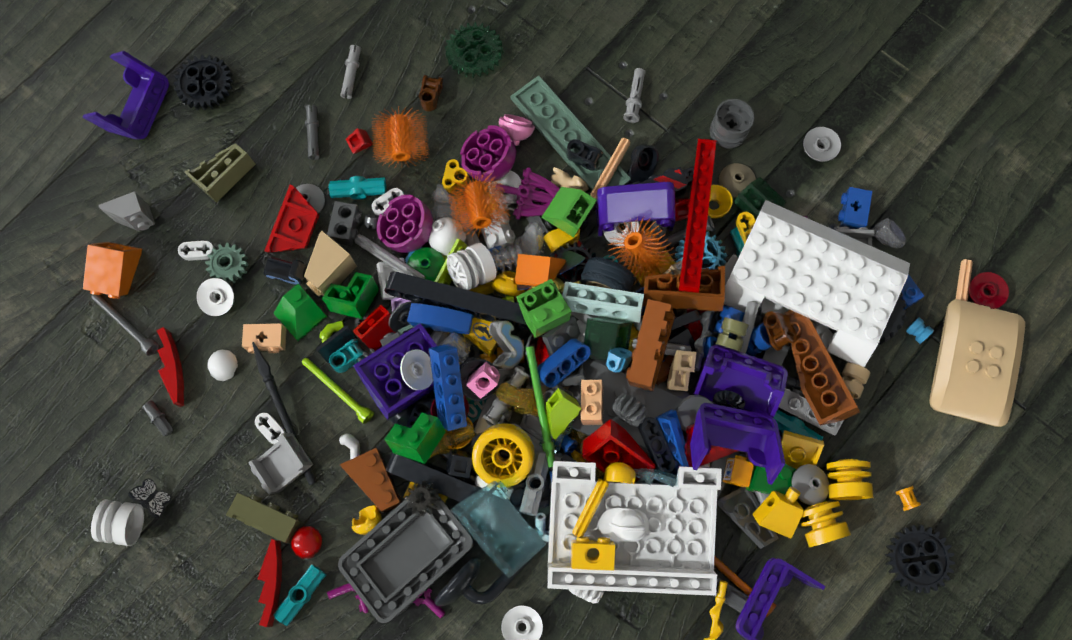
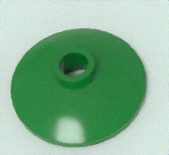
[407,248,445,281]

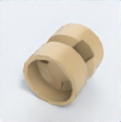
[842,363,870,399]

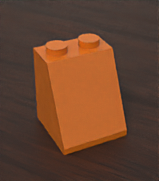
[83,242,142,299]

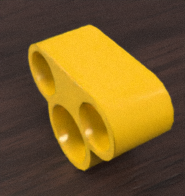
[442,159,469,193]

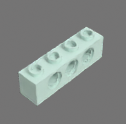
[562,282,644,323]

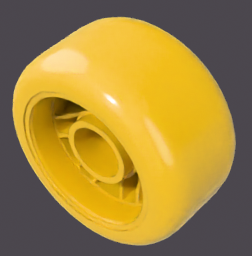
[472,423,535,488]

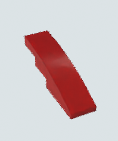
[157,327,184,407]
[258,539,282,627]

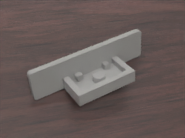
[778,388,844,436]

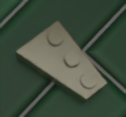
[184,143,256,202]
[226,493,301,544]

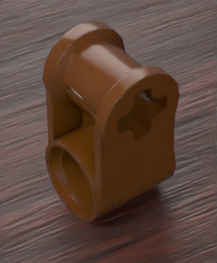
[419,75,443,111]
[763,311,797,351]

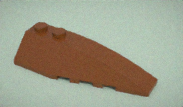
[785,310,860,426]

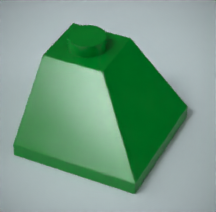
[273,284,327,341]

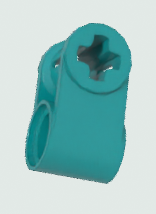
[329,338,368,373]

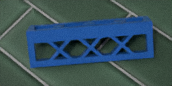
[656,410,689,476]

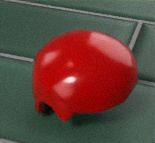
[291,526,322,559]

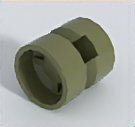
[716,317,749,352]

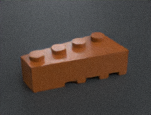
[643,266,725,311]
[626,299,675,391]

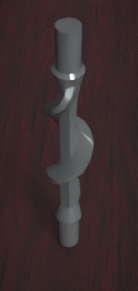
[694,311,716,371]

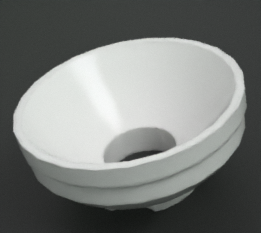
[488,171,522,203]

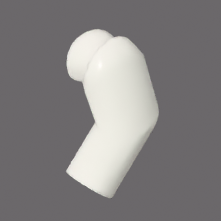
[339,433,360,460]
[535,513,549,542]

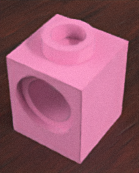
[467,362,500,399]

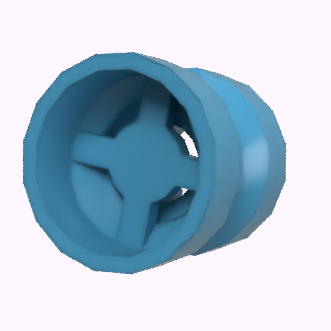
[905,317,934,344]

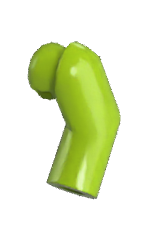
[320,321,344,343]

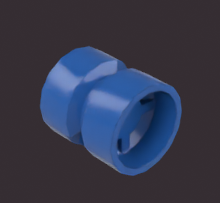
[713,305,745,339]
[746,323,772,356]

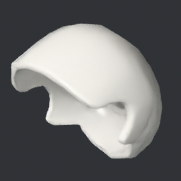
[208,349,238,381]

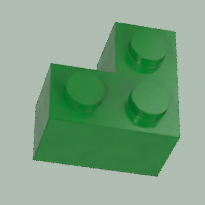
[322,272,379,319]
[384,413,446,464]

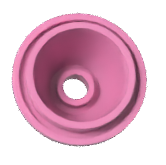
[499,114,535,146]

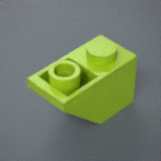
[546,388,581,439]

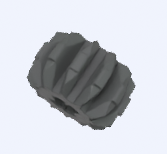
[612,393,648,427]

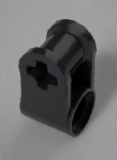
[566,139,603,171]

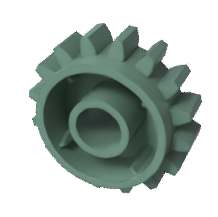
[205,243,249,283]

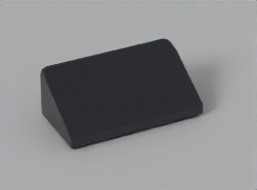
[316,325,357,363]

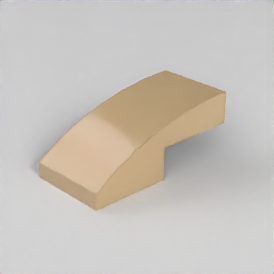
[667,350,697,391]

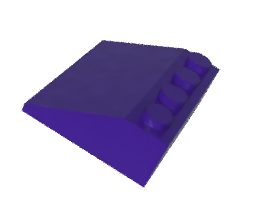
[353,323,437,420]

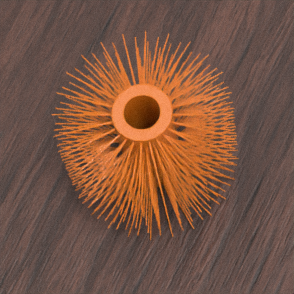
[372,106,428,167]
[447,172,510,237]
[608,217,675,287]

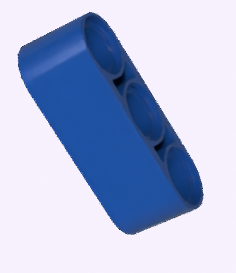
[538,338,591,387]

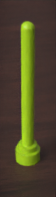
[302,358,374,424]

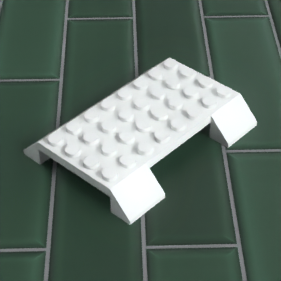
[724,200,910,367]
[547,461,722,596]

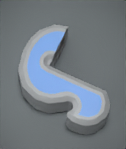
[489,321,524,369]

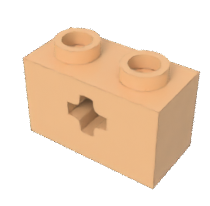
[242,324,286,354]
[581,380,603,425]

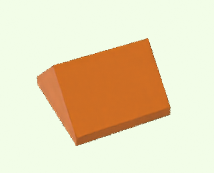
[515,254,566,286]

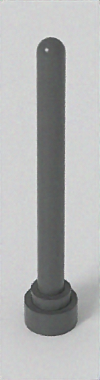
[91,294,159,356]

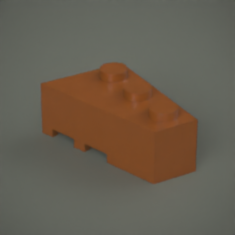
[340,448,402,513]

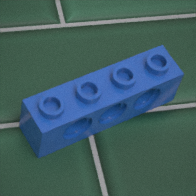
[429,344,467,431]

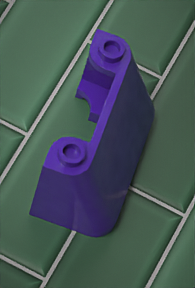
[694,345,788,418]

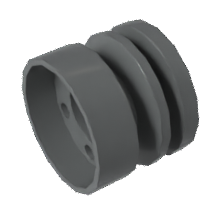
[710,99,754,148]

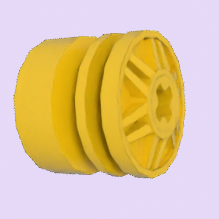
[827,459,873,500]
[801,501,851,547]

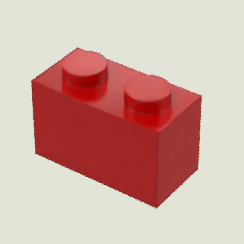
[353,305,396,351]

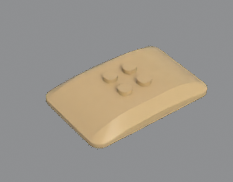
[929,299,1025,427]

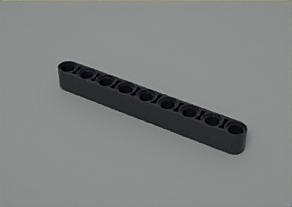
[384,271,547,335]

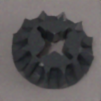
[712,390,745,410]

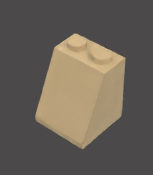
[304,231,357,297]

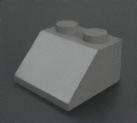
[99,191,155,231]

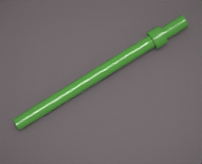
[526,346,555,467]

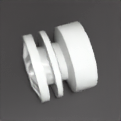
[447,243,496,290]
[91,499,144,546]

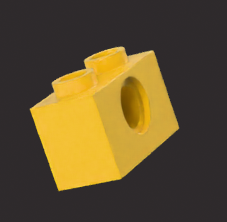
[571,537,615,571]

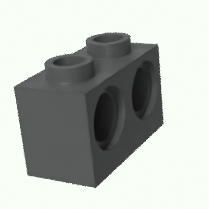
[327,201,362,246]

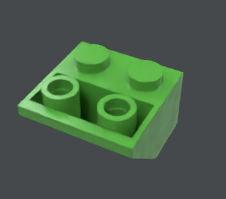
[541,187,597,238]
[516,279,572,338]

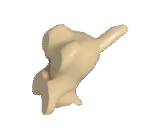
[551,167,589,192]

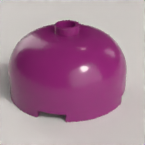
[460,125,516,182]
[377,195,434,253]

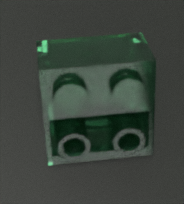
[734,177,787,221]
[584,317,633,361]

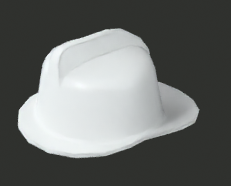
[599,508,649,542]

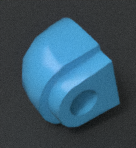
[606,348,632,373]

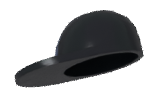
[629,144,659,183]

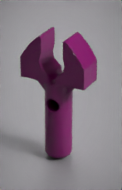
[414,588,445,618]

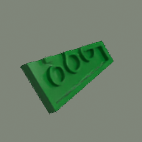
[746,464,827,502]

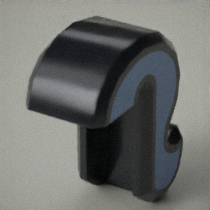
[263,257,307,285]

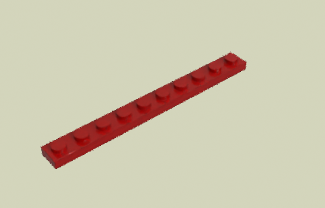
[679,139,716,293]

